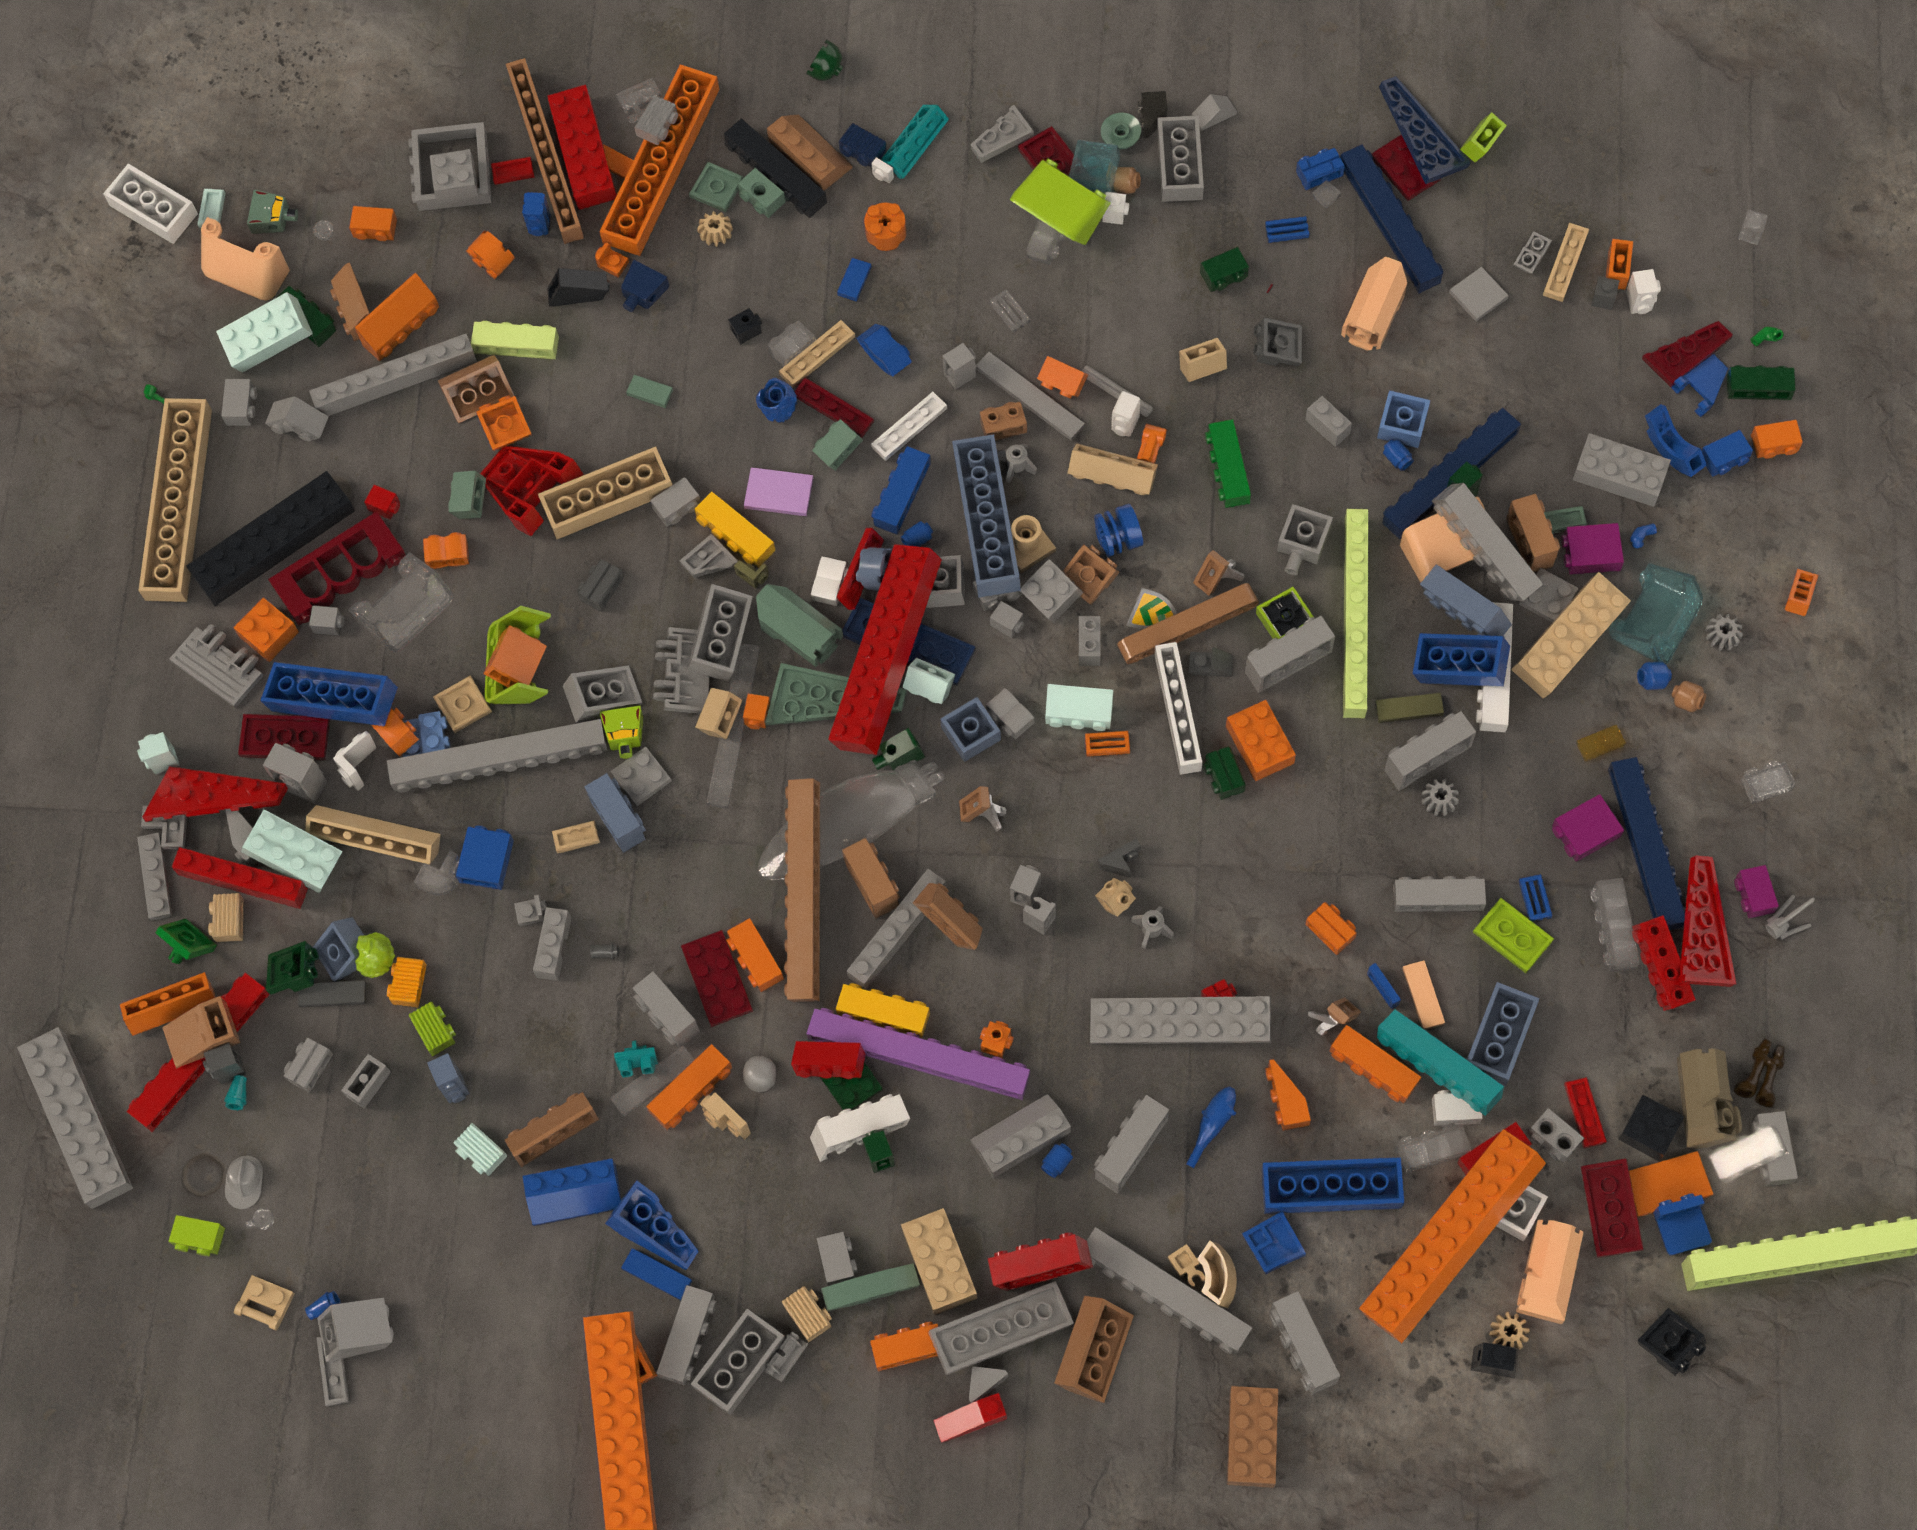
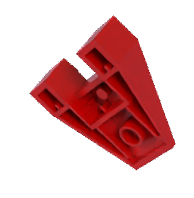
[480,446,584,536]

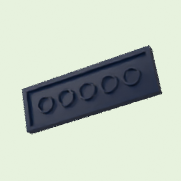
[842,598,976,686]

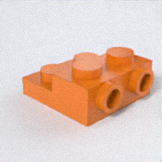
[476,395,532,451]

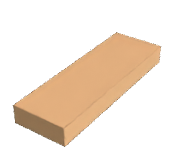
[1402,961,1445,1030]

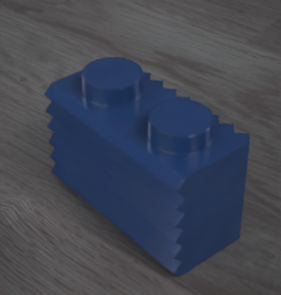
[839,123,887,167]

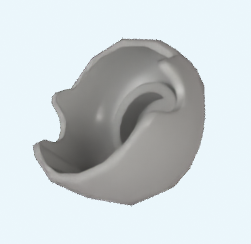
[743,1055,777,1092]

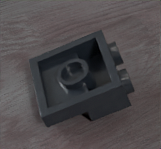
[1637,1308,1706,1376]

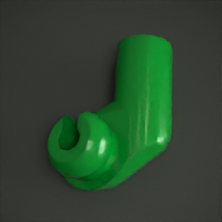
[1750,327,1784,346]

